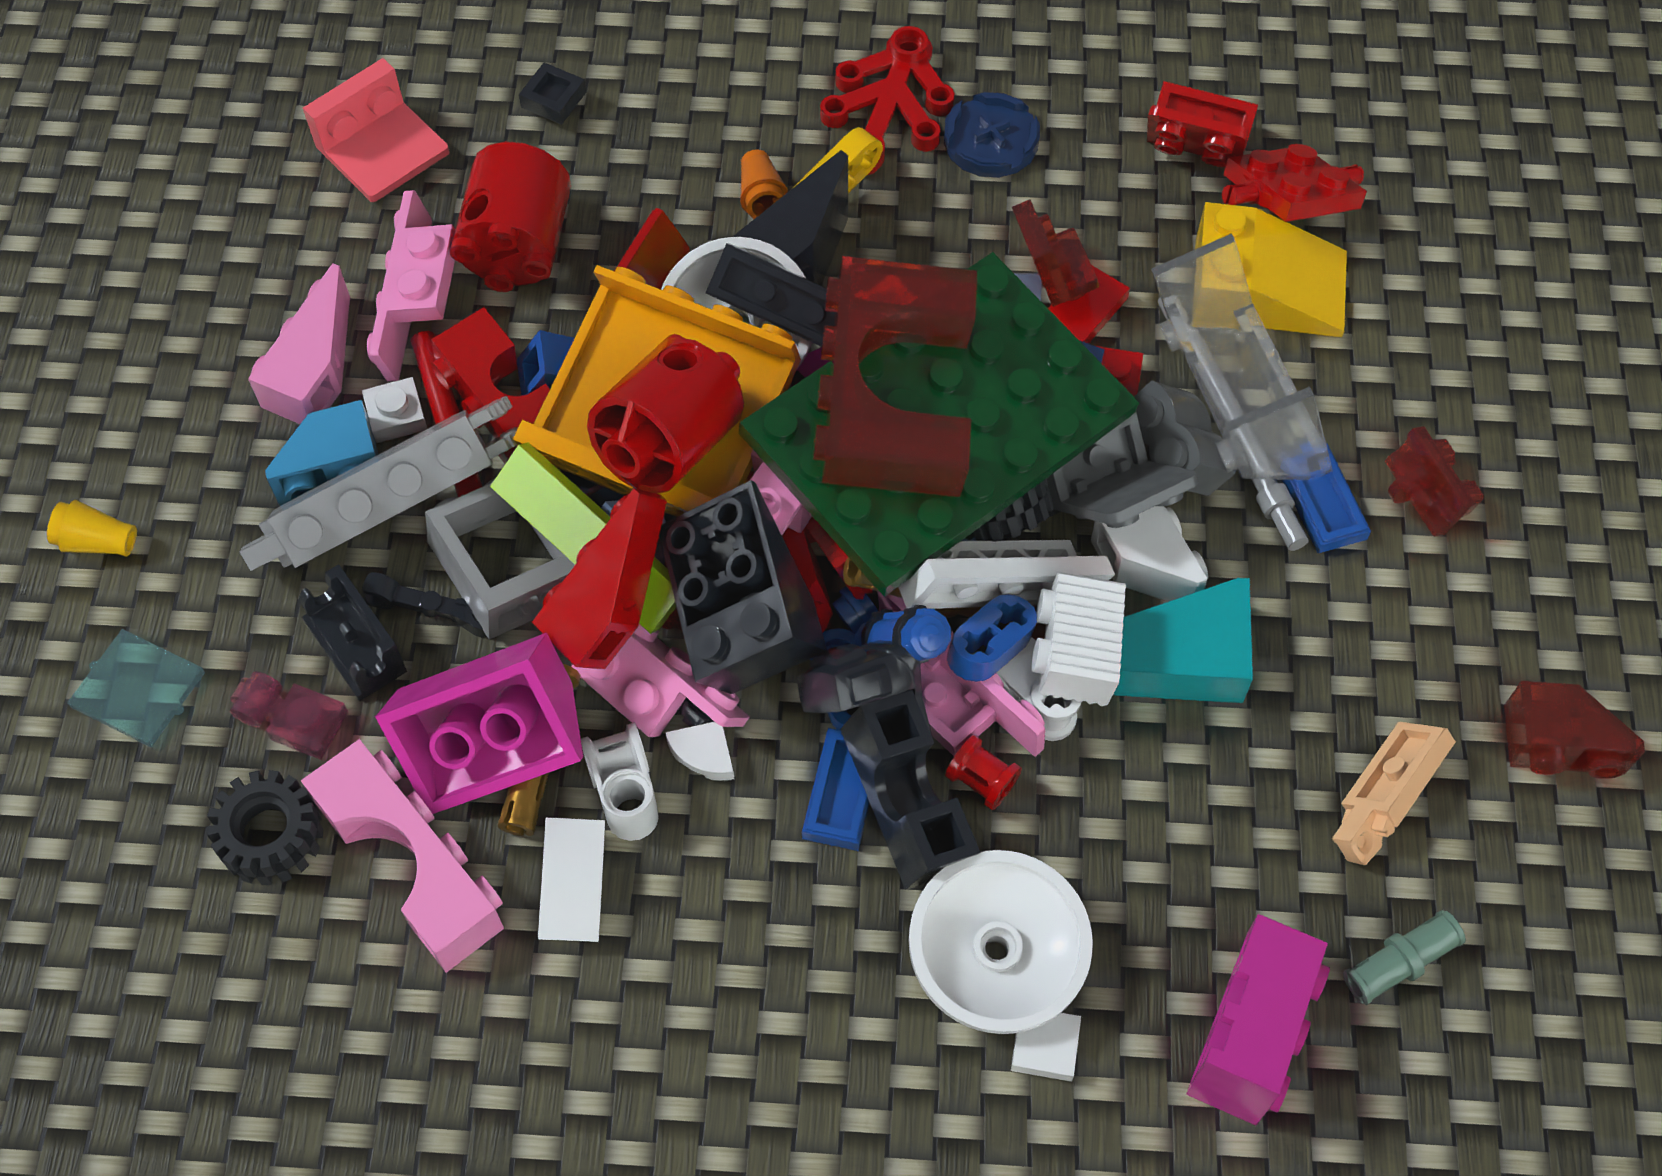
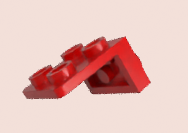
[1147,81,1258,168]

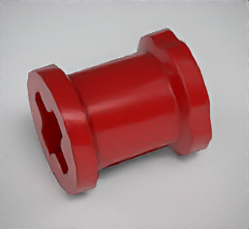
[945,735,1022,810]

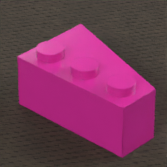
[1186,914,1330,1126]

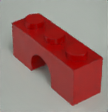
[431,307,550,464]

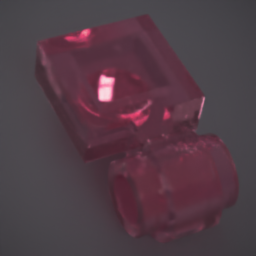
[230,671,348,760]

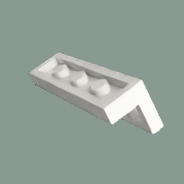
[899,540,1115,609]

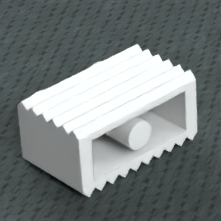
[1032,572,1126,706]

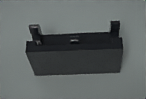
[299,564,408,702]

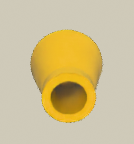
[47,500,137,557]

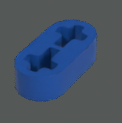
[947,594,1037,682]

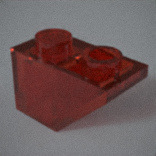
[1504,681,1645,779]

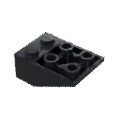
[659,480,827,694]

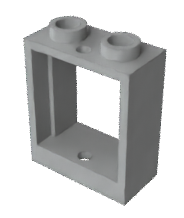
[425,478,575,640]

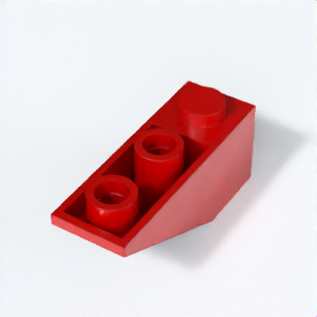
[532,488,667,670]

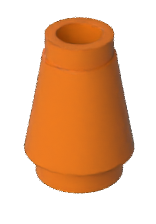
[740,149,788,219]

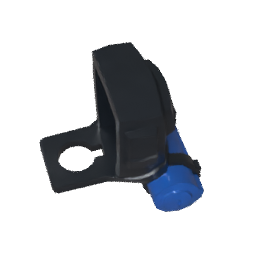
[796,605,951,736]

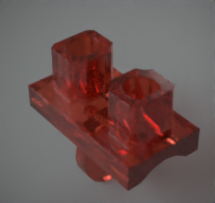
[1385,426,1484,537]

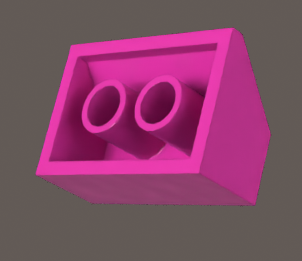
[375,633,583,814]

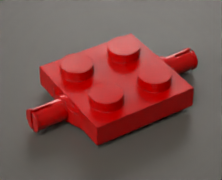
[1222,144,1367,222]

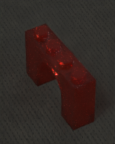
[813,256,977,497]

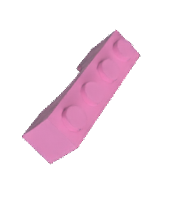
[301,739,504,973]

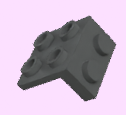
[1046,412,1199,528]

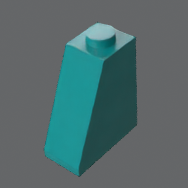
[1113,578,1253,703]

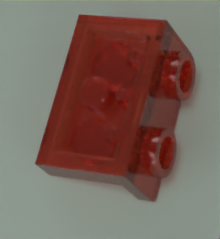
[1012,199,1100,307]

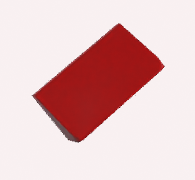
[614,208,690,290]

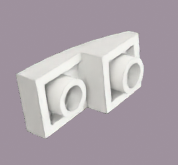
[538,817,605,942]

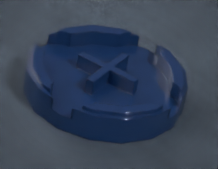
[944,92,1040,178]

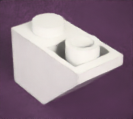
[1091,506,1208,602]

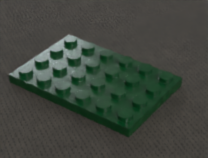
[739,252,1139,597]

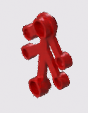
[820,26,955,175]

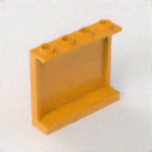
[513,265,801,517]

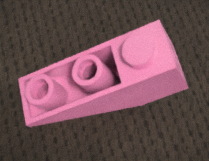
[248,263,350,424]

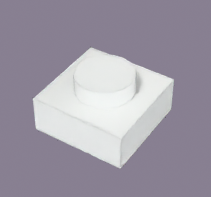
[362,377,427,443]

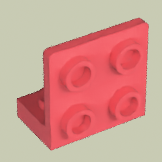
[303,58,449,202]

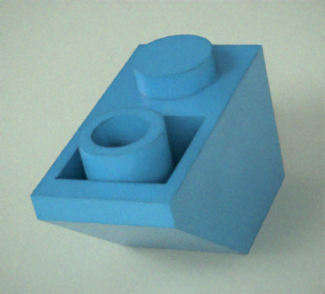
[265,400,379,506]

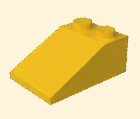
[1190,202,1347,337]

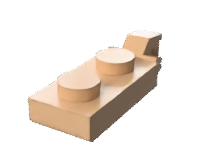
[1332,722,1456,865]

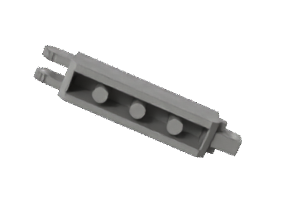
[239,396,518,571]

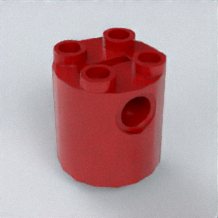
[450,141,571,292]
[587,334,744,494]

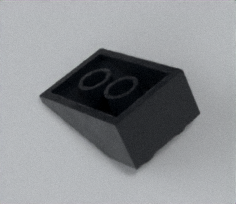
[733,150,848,285]

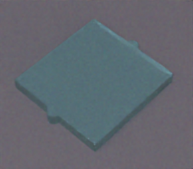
[67,629,205,747]

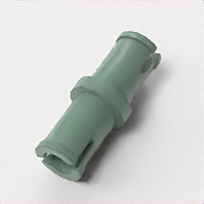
[1343,910,1466,1005]

